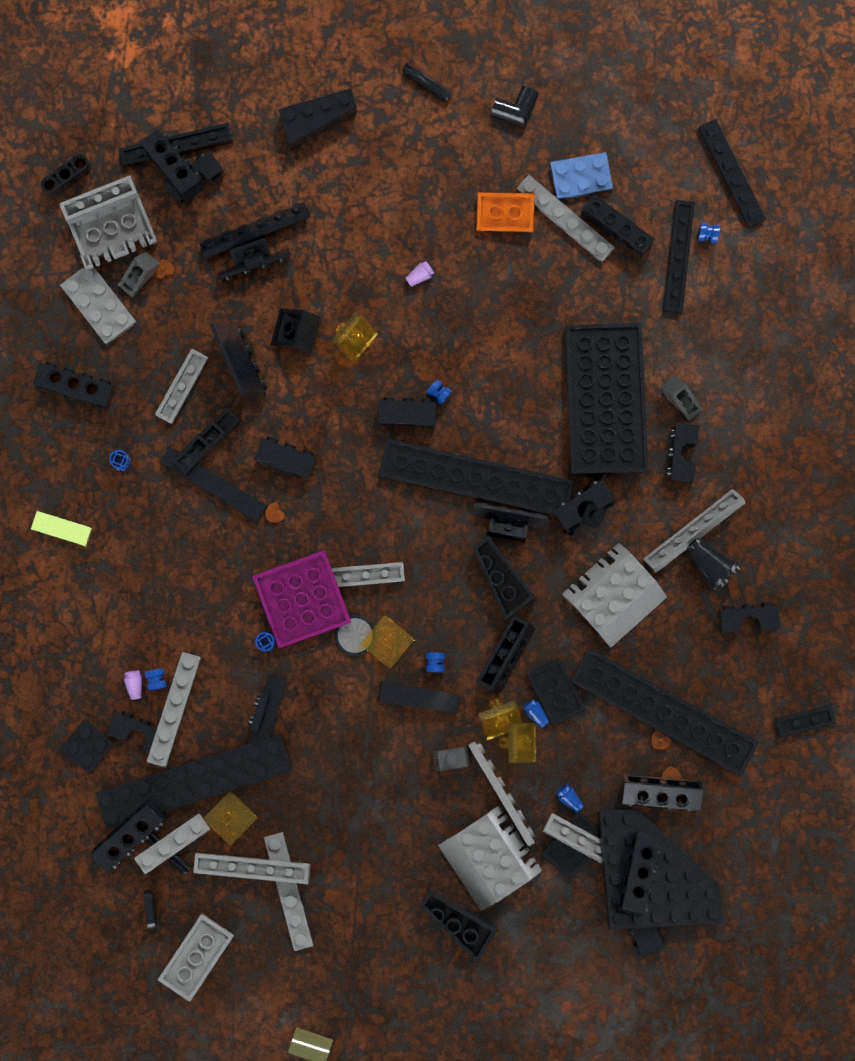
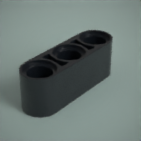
[41,154,91,197]

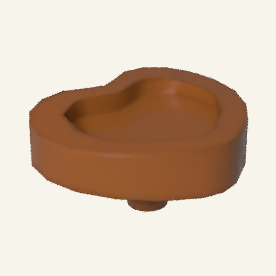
[155,260,175,279]
[265,503,285,523]
[651,730,671,749]
[661,766,682,779]

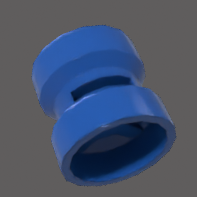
[698,222,720,244]
[426,379,452,406]
[109,450,131,471]
[255,632,276,652]
[426,653,445,672]
[144,668,167,691]

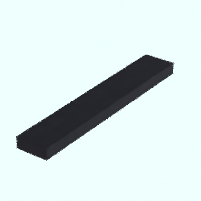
[119,122,234,168]
[663,200,695,314]
[160,446,267,522]

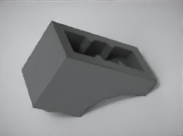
[118,252,160,297]
[660,376,702,421]

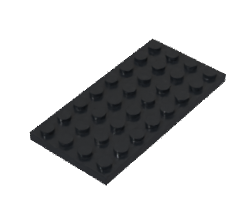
[565,323,649,475]

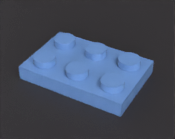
[550,152,613,200]

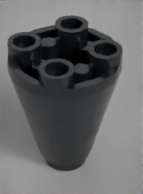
[687,538,741,591]

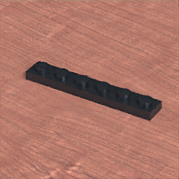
[698,119,766,228]
[199,202,311,259]

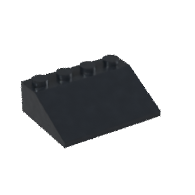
[210,323,268,404]

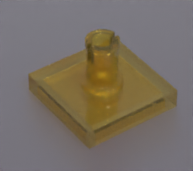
[332,312,378,363]
[360,615,414,669]
[479,698,524,740]
[499,723,536,763]
[203,791,258,846]

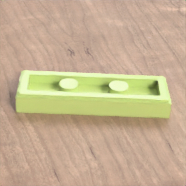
[31,511,92,547]

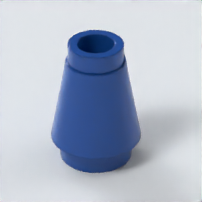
[522,699,549,728]
[556,784,584,813]

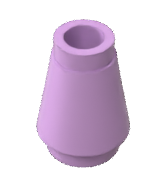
[405,261,434,287]
[123,670,142,700]

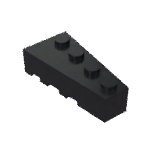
[278,88,357,151]
[473,536,537,620]
[420,885,498,963]

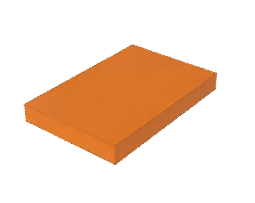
[477,192,535,232]

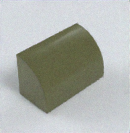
[288,1027,333,1061]

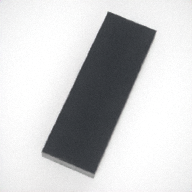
[774,705,836,738]

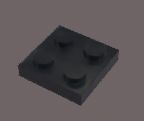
[60,719,115,774]

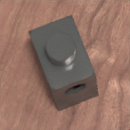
[432,746,471,771]

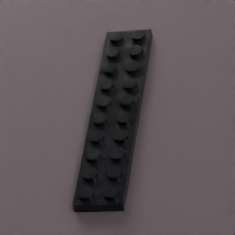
[379,438,574,517]
[571,648,759,776]
[95,734,292,830]

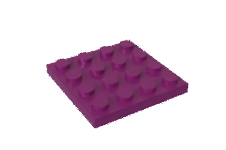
[252,550,351,648]

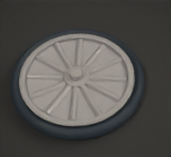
[335,615,375,656]

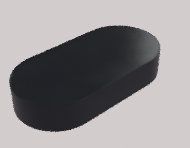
[144,890,157,930]

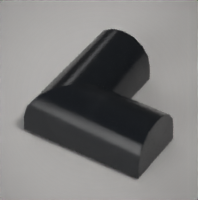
[490,86,539,129]

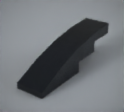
[172,407,242,475]
[378,681,460,714]

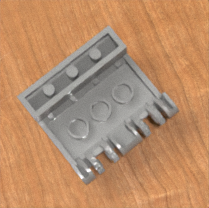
[59,175,157,271]
[562,543,667,648]
[438,805,542,911]

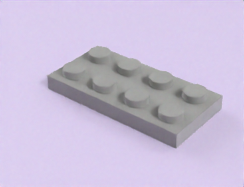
[60,267,137,345]
[158,913,234,1002]

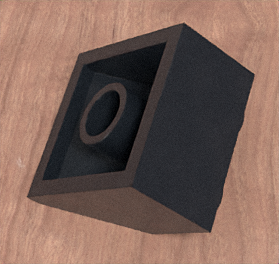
[270,309,321,353]

